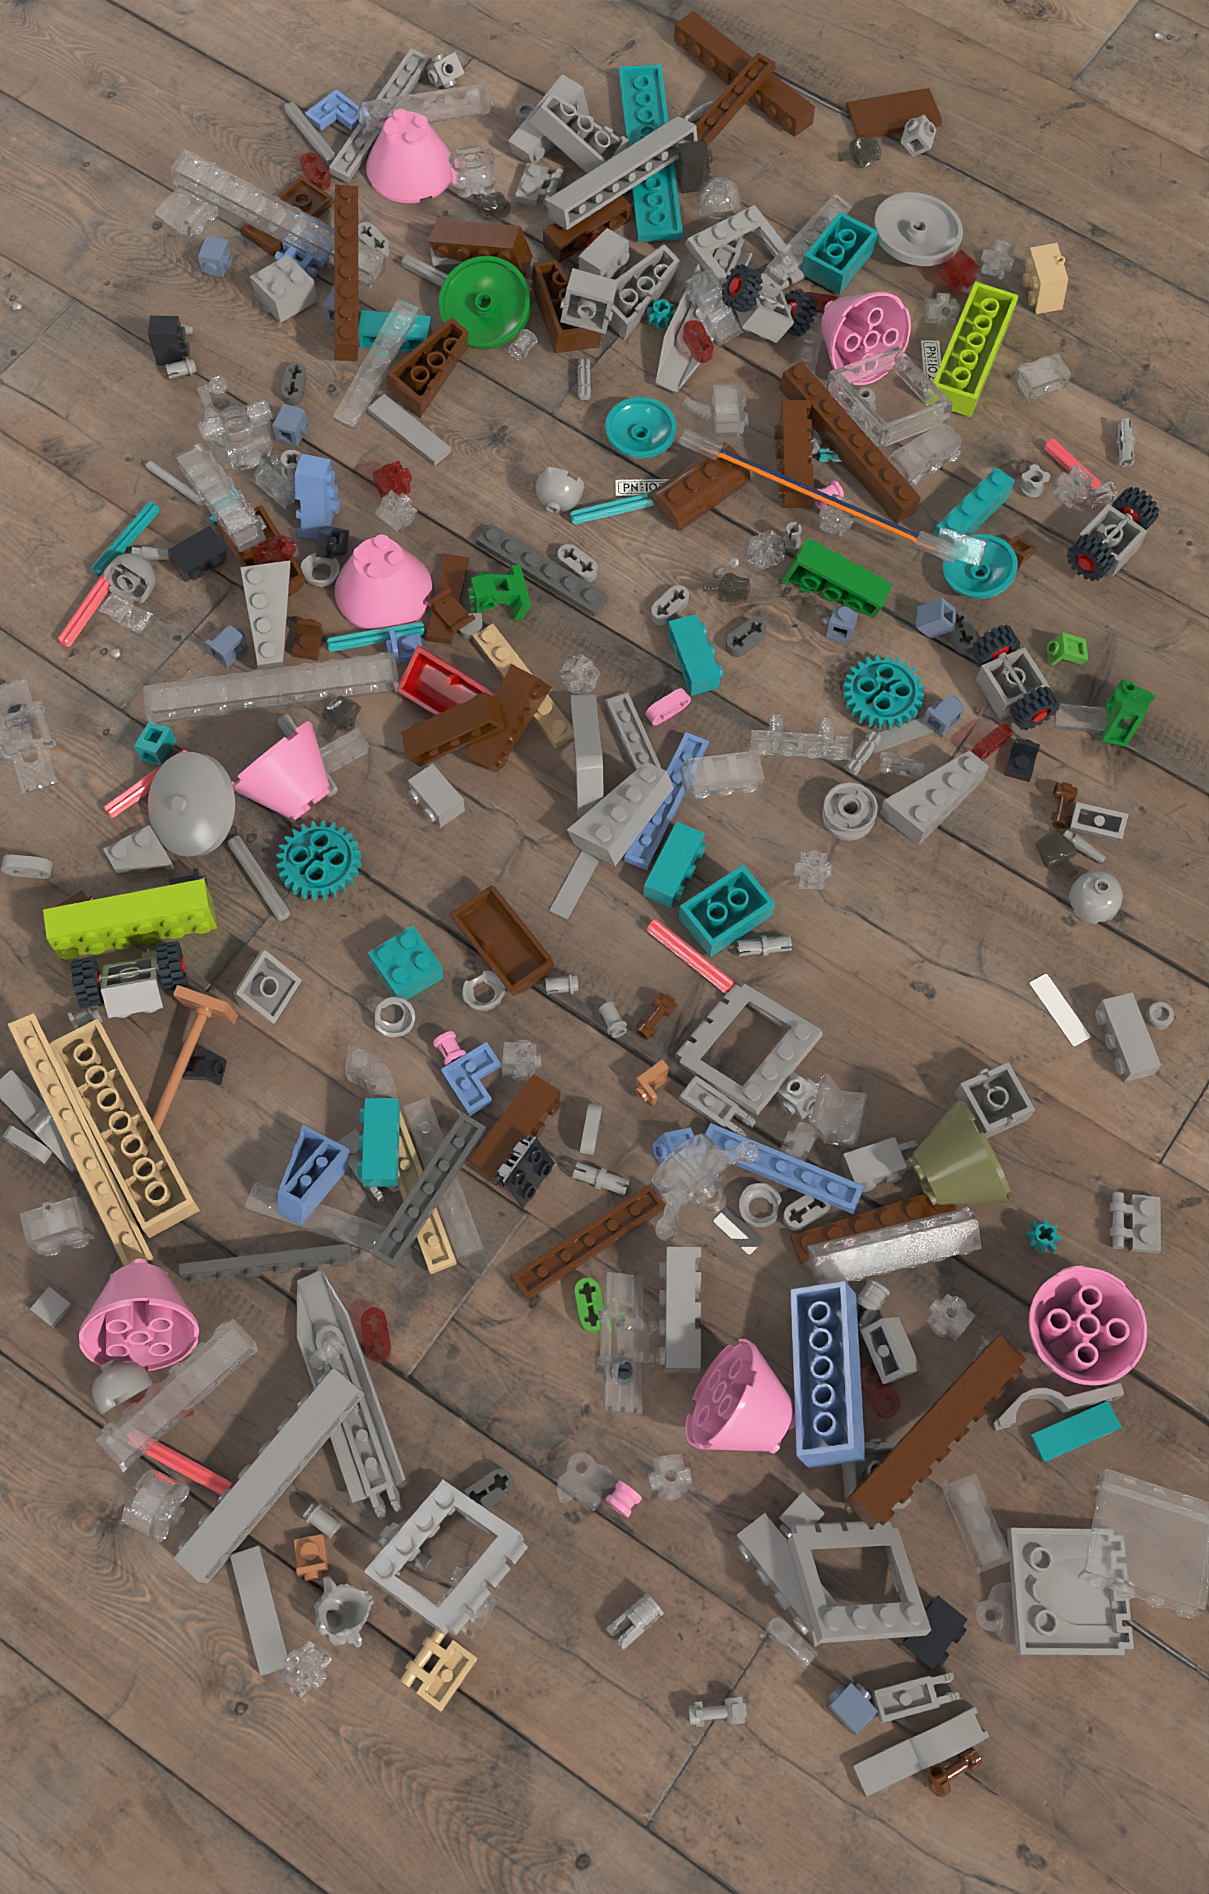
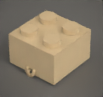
[1023,243,1068,314]

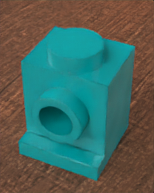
[134,722,176,766]

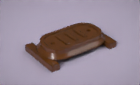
[427,587,476,633]

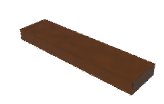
[426,554,469,644]

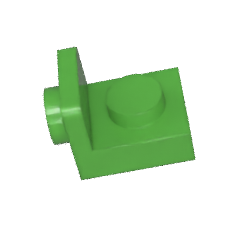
[1047,632,1088,665]

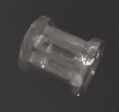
[508,329,538,361]
[1085,480,1117,508]

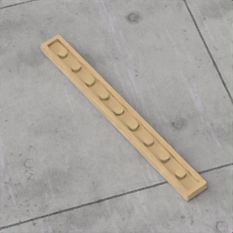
[8,1013,153,1266]

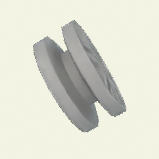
[822,782,878,841]

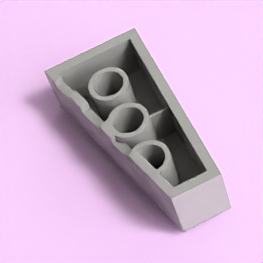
[508,74,589,164]
[529,93,629,173]
[608,244,679,341]
[240,561,290,672]
[880,750,989,846]
[567,762,673,866]
[659,1247,701,1373]
[737,1513,839,1647]

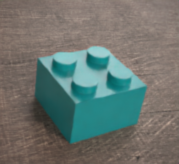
[368,925,444,1001]

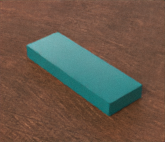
[1030,1401,1122,1463]

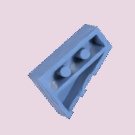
[295,454,340,541]
[277,1124,349,1226]

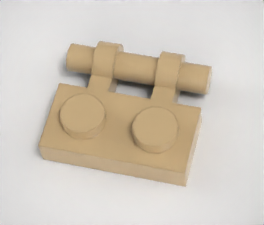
[400,1629,478,1712]

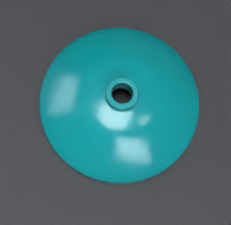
[605,397,676,458]
[943,534,1018,599]

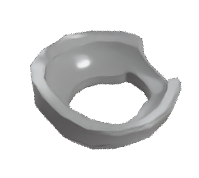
[300,553,340,587]
[462,971,506,1011]
[375,996,415,1038]
[739,1183,781,1227]

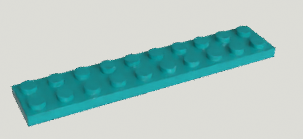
[618,64,683,242]

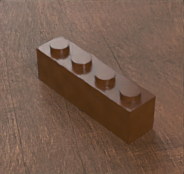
[543,195,631,263]
[401,692,505,767]
[468,1074,562,1186]

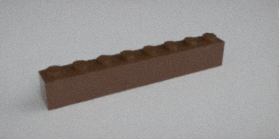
[674,11,815,137]
[334,184,359,362]
[779,361,921,524]
[844,1334,1026,1528]

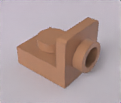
[635,1059,669,1106]
[294,1534,330,1581]

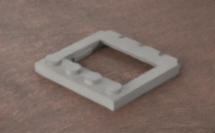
[685,205,804,291]
[675,984,823,1115]
[364,1480,528,1636]
[788,1520,931,1643]

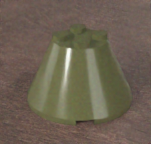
[908,1099,1013,1205]

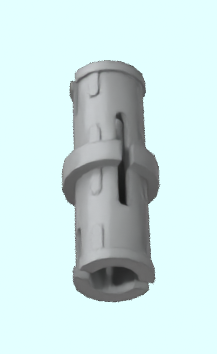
[1116,418,1135,467]
[737,934,792,957]
[572,1161,630,1196]

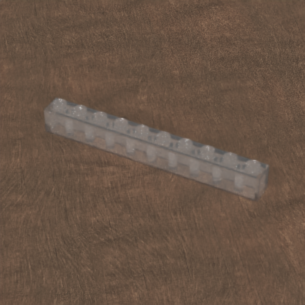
[170,149,386,289]
[143,652,399,724]

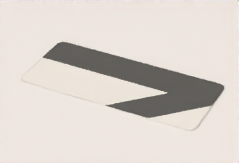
[714,1207,764,1255]

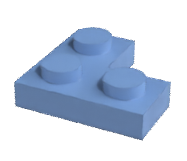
[305,89,367,131]
[440,1042,501,1116]

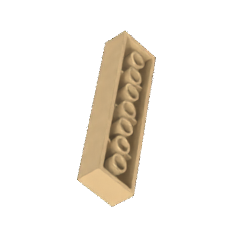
[49,1018,200,1238]

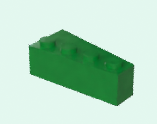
[781,538,893,618]

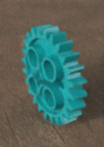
[842,655,925,731]
[276,820,362,902]

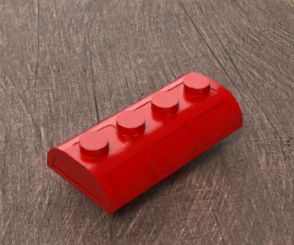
[397,645,496,715]

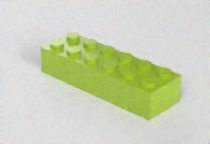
[927,281,1019,417]
[43,879,217,960]

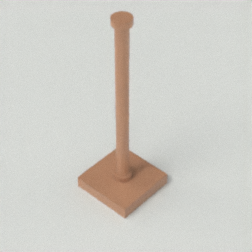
[144,985,238,1146]

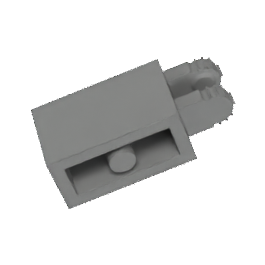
[840,1137,918,1192]

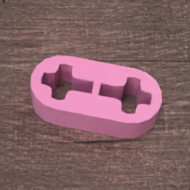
[645,688,691,725]

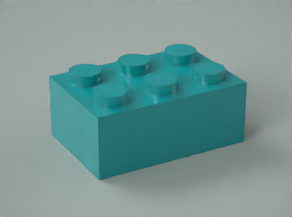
[802,211,878,295]
[678,865,775,958]

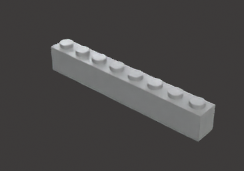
[546,116,698,230]
[174,1367,365,1584]

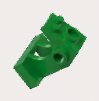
[468,565,531,620]
[1102,678,1155,747]

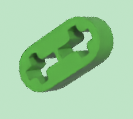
[575,1278,605,1333]

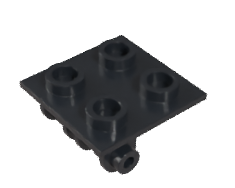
[494,1135,555,1208]

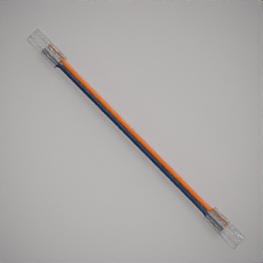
[679,428,960,563]

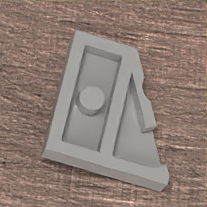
[103,825,174,874]

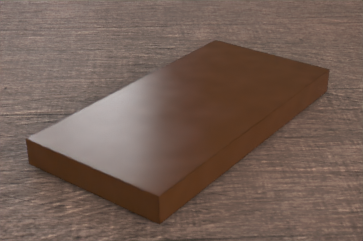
[846,88,942,140]
[240,176,334,257]

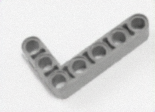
[570,694,604,818]

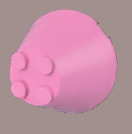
[366,109,454,203]
[821,292,911,385]
[334,535,432,631]
[232,721,330,820]
[79,1259,199,1371]
[1029,1267,1147,1385]
[685,1339,796,1454]

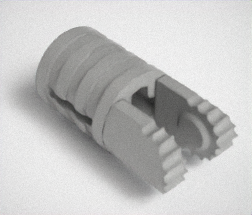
[856,1279,890,1334]
[606,1592,664,1650]

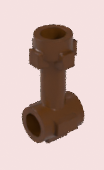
[1050,782,1078,829]
[635,992,678,1040]
[927,1747,982,1797]

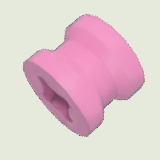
[605,1480,642,1518]

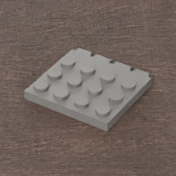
[1007,1528,1134,1656]

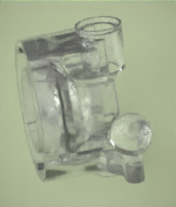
[196,375,274,470]
[650,1133,759,1241]

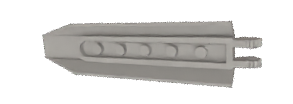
[655,238,753,393]
[297,1269,406,1519]

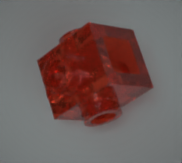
[939,249,981,293]
[373,460,412,503]

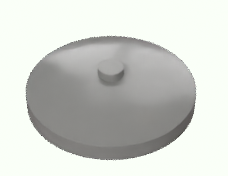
[873,192,963,266]
[148,752,235,857]

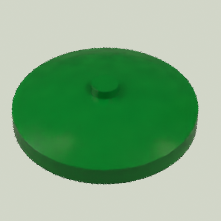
[439,256,531,350]

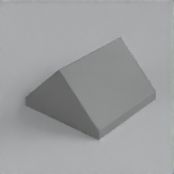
[233,949,302,1024]

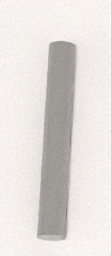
[146,460,205,506]

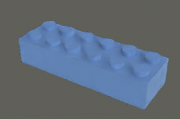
[791,1281,865,1468]

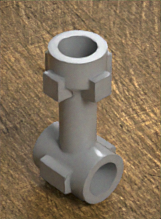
[378,1522,433,1572]
[688,1697,747,1727]

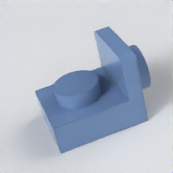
[386,630,422,664]
[652,1128,701,1168]

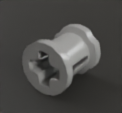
[281,450,301,482]

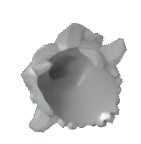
[314,1576,373,1647]

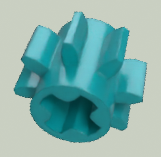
[647,299,675,329]
[1024,1218,1062,1255]

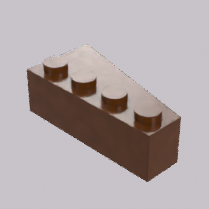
[429,219,533,278]
[531,260,602,353]
[386,317,469,418]
[774,400,814,508]
[465,664,552,773]

